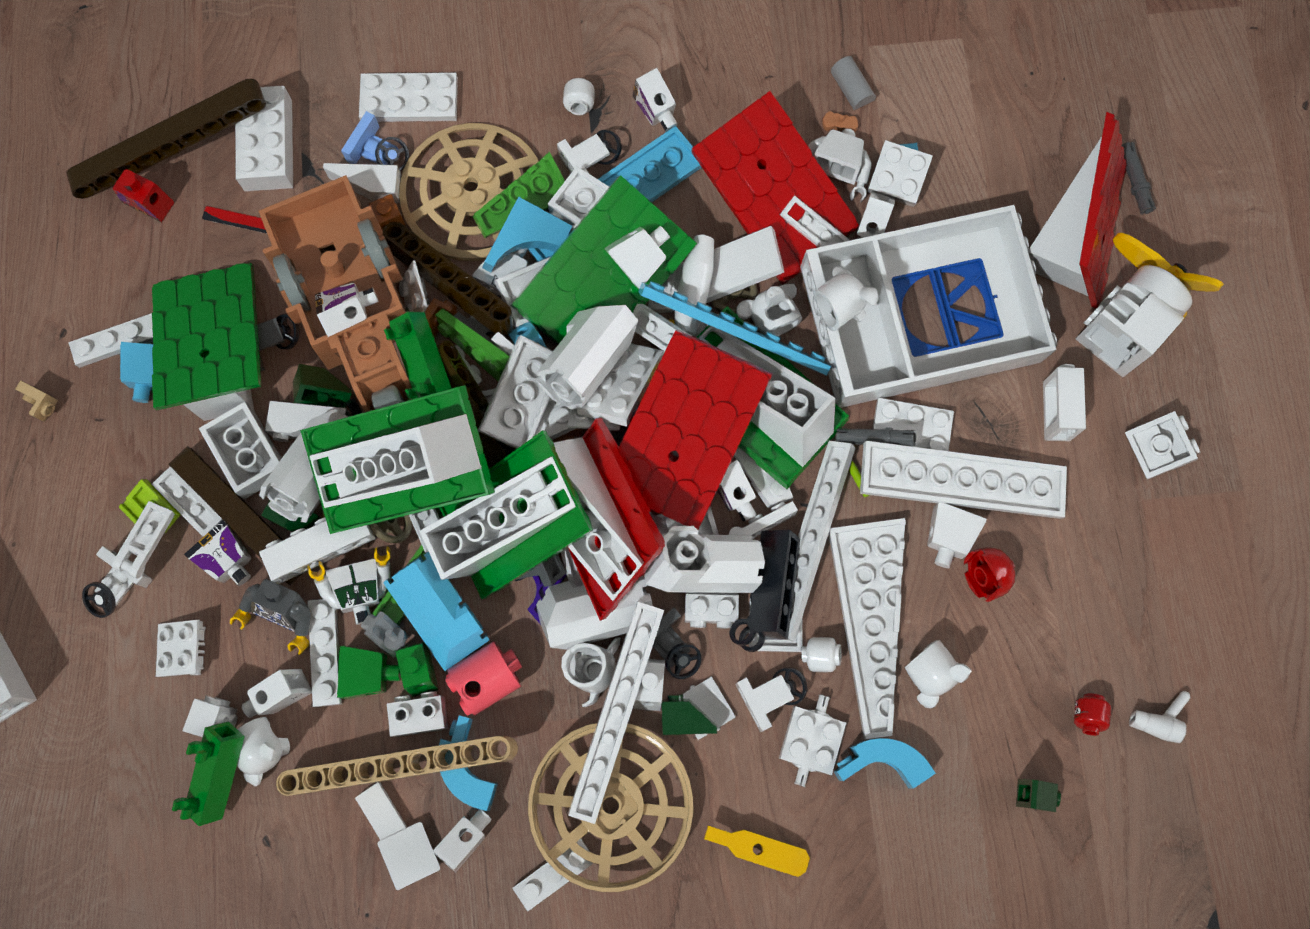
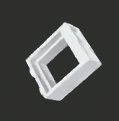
[1043,364,1086,441]

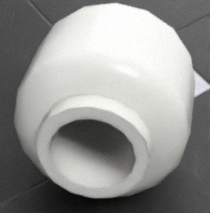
[563,78,595,115]
[802,637,842,672]

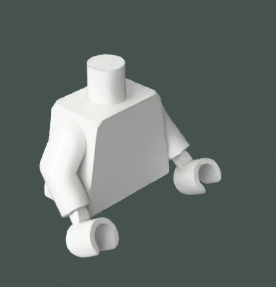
[808,129,872,203]

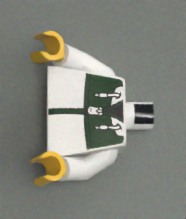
[307,546,391,625]

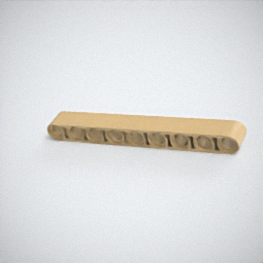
[276,736,518,796]

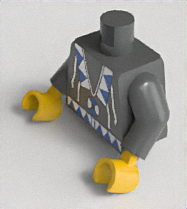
[230,579,311,655]

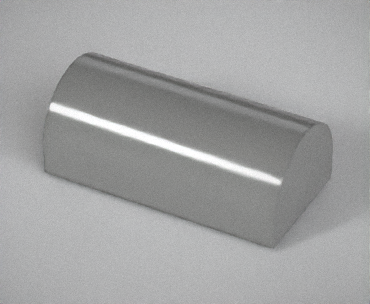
[831,56,876,110]

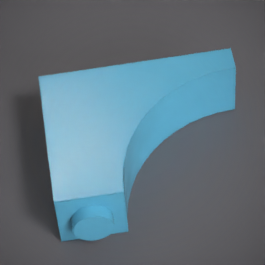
[482,197,572,273]

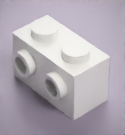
[387,691,448,737]
[183,696,237,737]

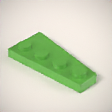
[473,152,565,238]
[435,309,510,382]

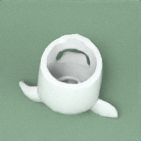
[814,266,879,331]
[737,284,802,336]
[561,637,621,708]
[905,640,972,708]
[237,717,290,786]

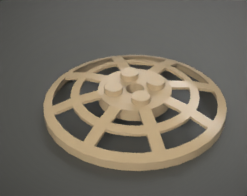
[399,123,539,261]
[528,723,693,892]

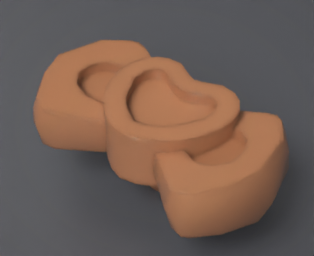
[822,111,859,132]

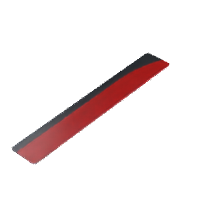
[202,206,267,234]

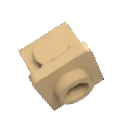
[15,380,58,422]

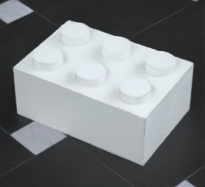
[199,402,282,499]

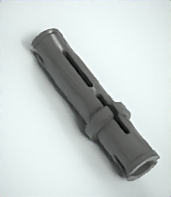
[1121,142,1156,215]
[836,427,916,447]

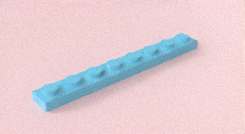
[638,281,831,376]

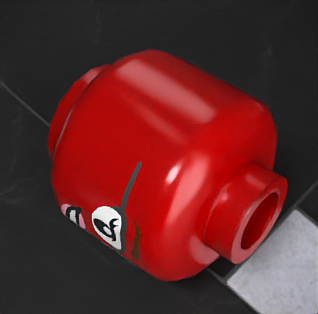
[1074,693,1111,736]

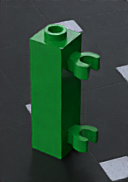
[384,312,452,400]
[172,721,245,826]

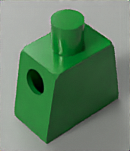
[396,642,439,697]
[337,646,401,699]

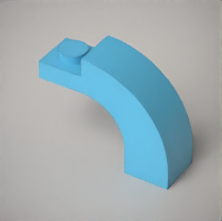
[439,715,498,811]
[834,738,936,789]

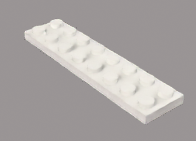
[860,441,1067,519]

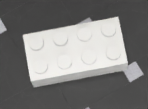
[235,86,293,191]

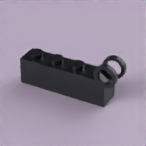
[729,530,800,652]

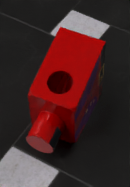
[113,169,175,223]

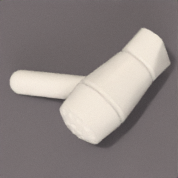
[1129,691,1190,743]

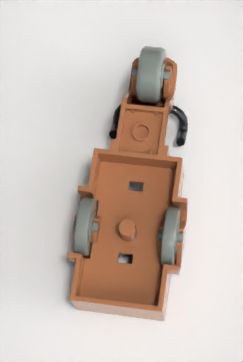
[259,175,412,416]

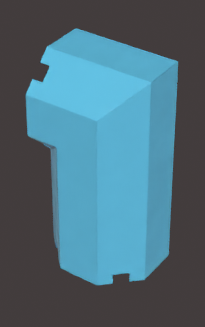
[383,551,490,671]

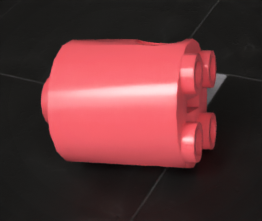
[445,641,522,716]

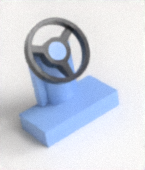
[341,111,409,171]

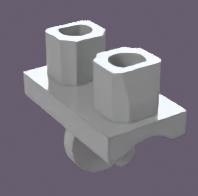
[361,611,409,658]

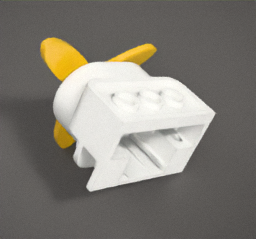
[1076,233,1224,377]

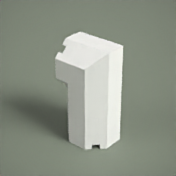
[537,305,638,409]
[259,409,348,522]
[644,526,765,593]
[536,575,653,650]

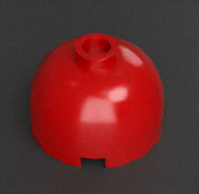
[964,547,1015,602]

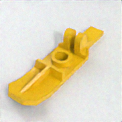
[704,826,810,877]

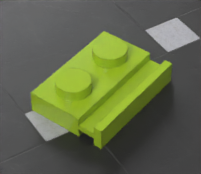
[119,479,181,533]

